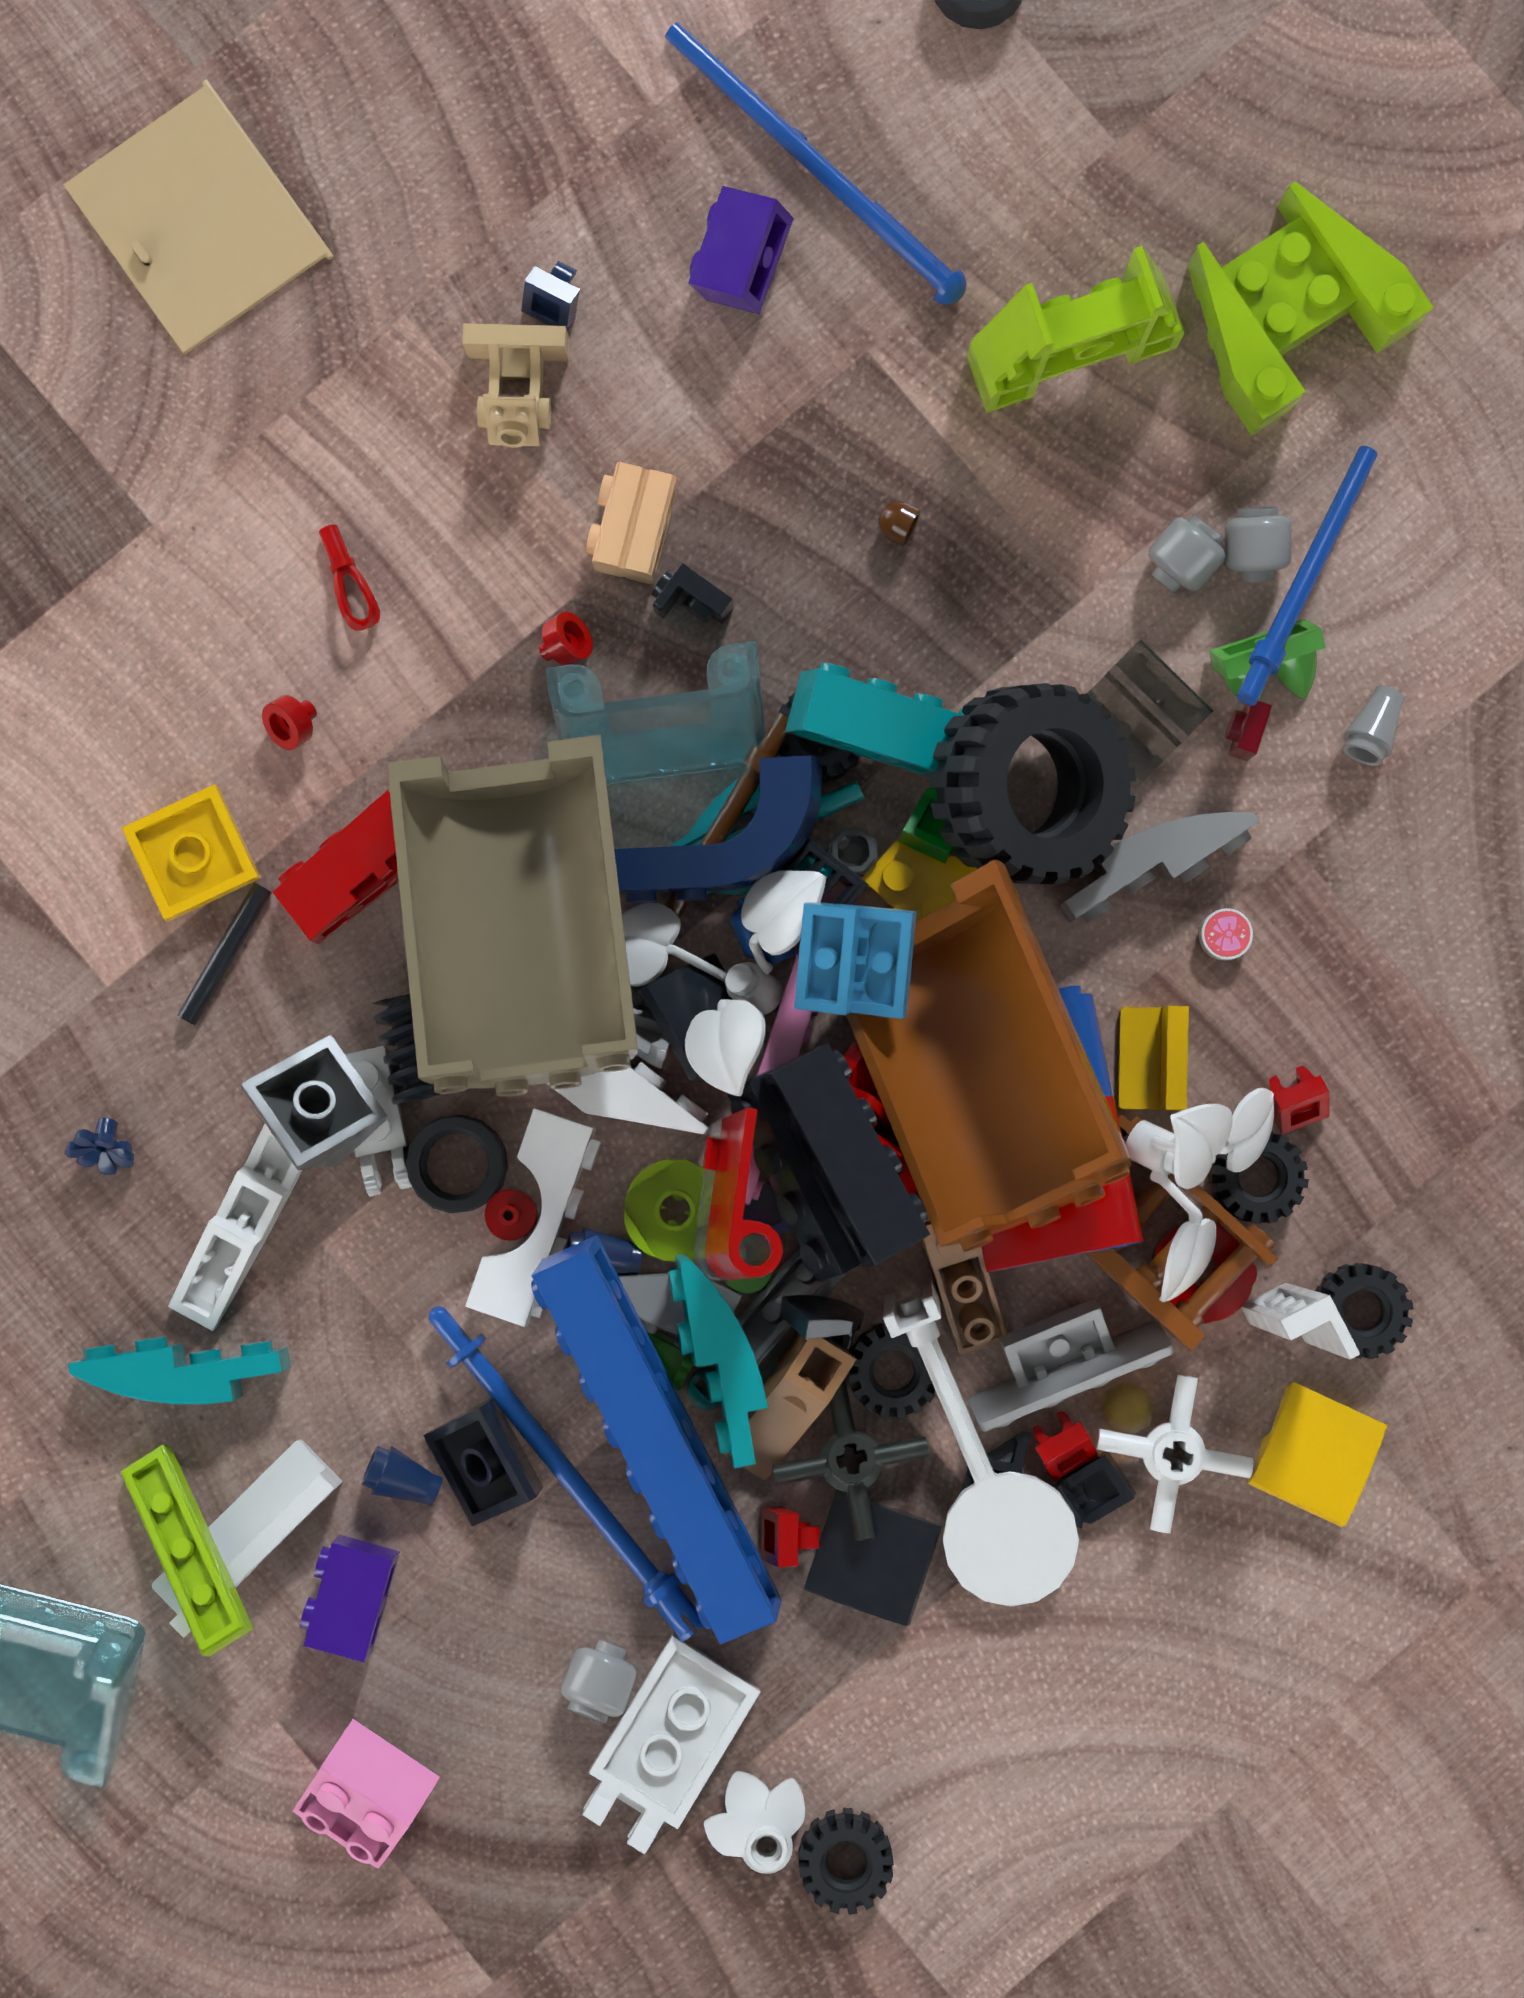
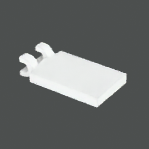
[582,1634,761,1854]

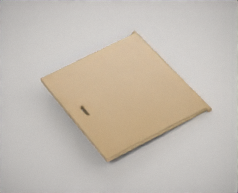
[63,79,334,355]

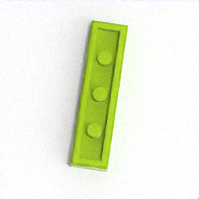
[120,1444,254,1657]

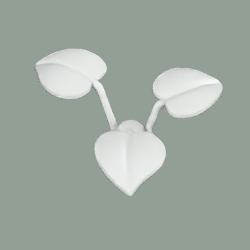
[622,871,826,1096]
[1126,1088,1274,1302]

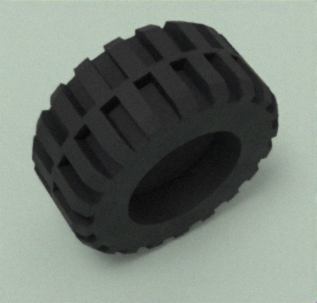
[929,683,1136,885]

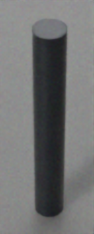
[177,882,272,1025]

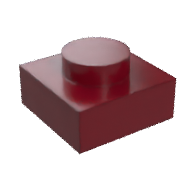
[1225,701,1272,761]

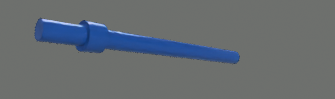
[1237,446,1377,706]

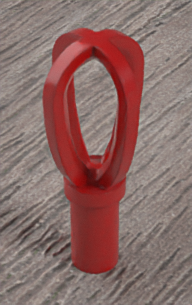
[319,524,380,631]

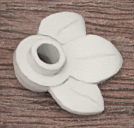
[704,1771,805,1874]

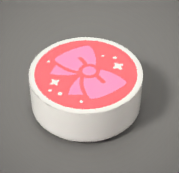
[1199,908,1253,961]

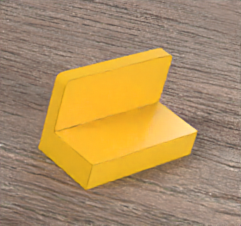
[1117,1005,1189,1111]

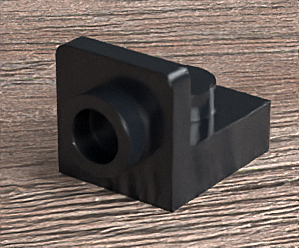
[651,563,734,624]

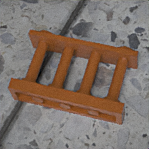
[1085,1114,1279,1352]

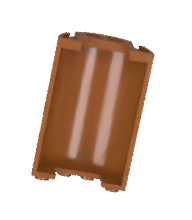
[846,860,1132,1252]

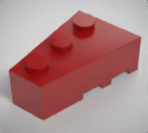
[272,789,399,944]

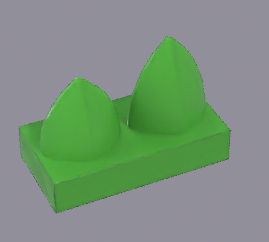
[1209,619,1326,700]

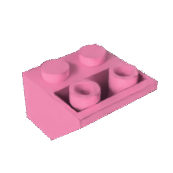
[292,1719,440,1870]

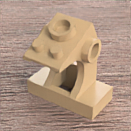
[462,323,570,448]

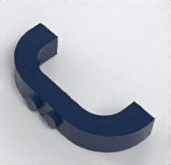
[614,755,822,903]

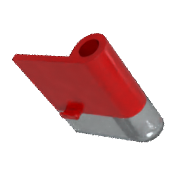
[694,1108,783,1282]

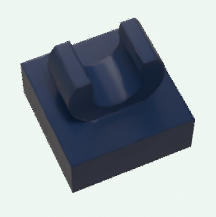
[521,261,580,332]

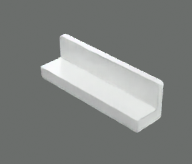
[1241,1283,1360,1360]
[152,1440,343,1638]

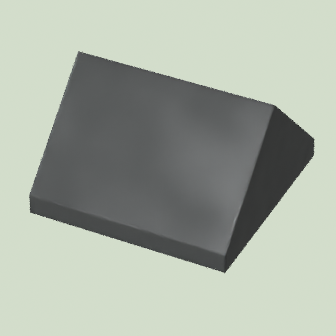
[241,1034,388,1171]

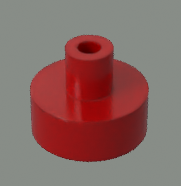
[538,611,593,667]
[262,695,317,750]
[484,1189,538,1241]

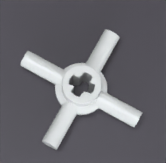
[1095,1374,1254,1533]

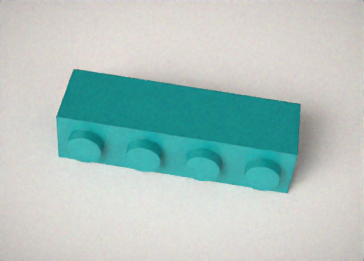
[785,663,964,777]

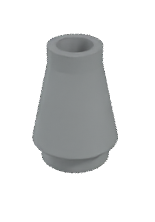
[1343,686,1405,766]

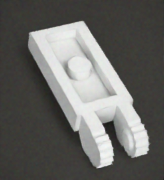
[345,1046,412,1197]

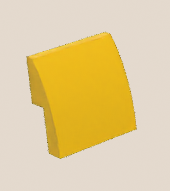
[1247,1382,1387,1527]

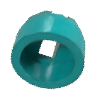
[687,1367,720,1410]

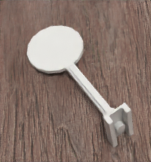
[883,1277,1079,1607]

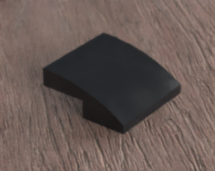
[639,953,765,1081]
[804,1490,942,1626]

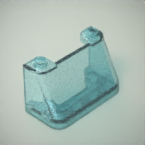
[545,641,766,785]
[0,1585,146,1788]

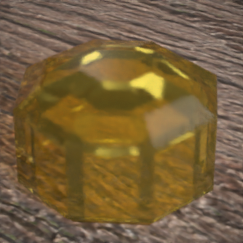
[1101,1381,1155,1435]

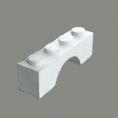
[465,1108,601,1327]

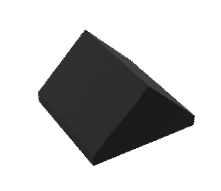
[423,1398,543,1527]

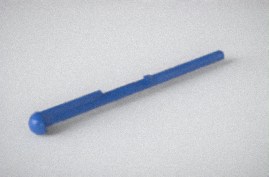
[665,22,967,305]

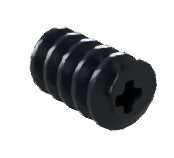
[372,994,444,1105]

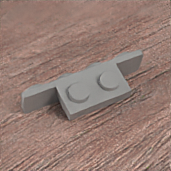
[967,1298,1174,1432]

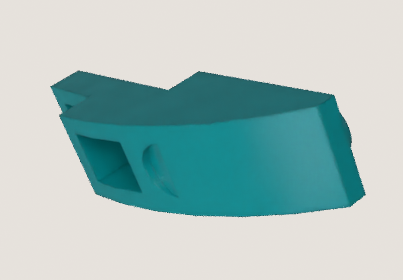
[668,1254,768,1468]
[68,1336,291,1404]

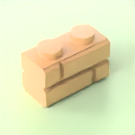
[586,462,678,584]

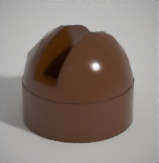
[879,501,921,546]

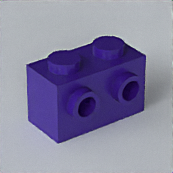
[688,186,794,315]
[300,1535,400,1663]

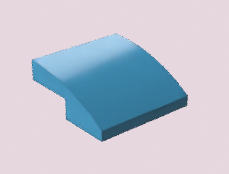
[794,902,917,1019]

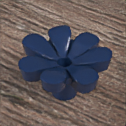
[64,1118,134,1175]

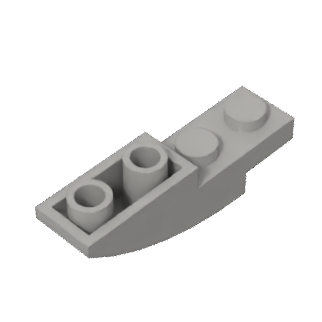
[1059,812,1259,923]

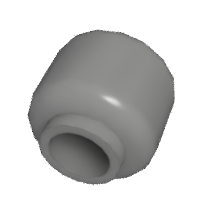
[1225,507,1291,582]
[1149,514,1226,593]
[561,1640,637,1724]

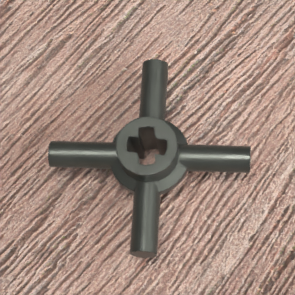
[772,1381,929,1541]

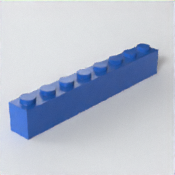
[531,1235,782,1645]

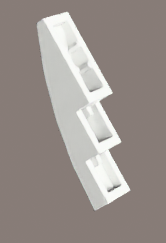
[168,1124,302,1331]

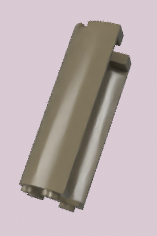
[387,734,638,1096]

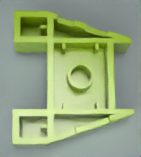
[1187,181,1434,436]
[967,245,1185,413]

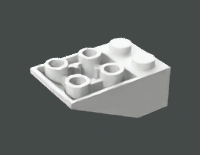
[547,1062,710,1134]

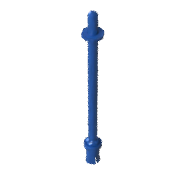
[428,1306,703,1642]

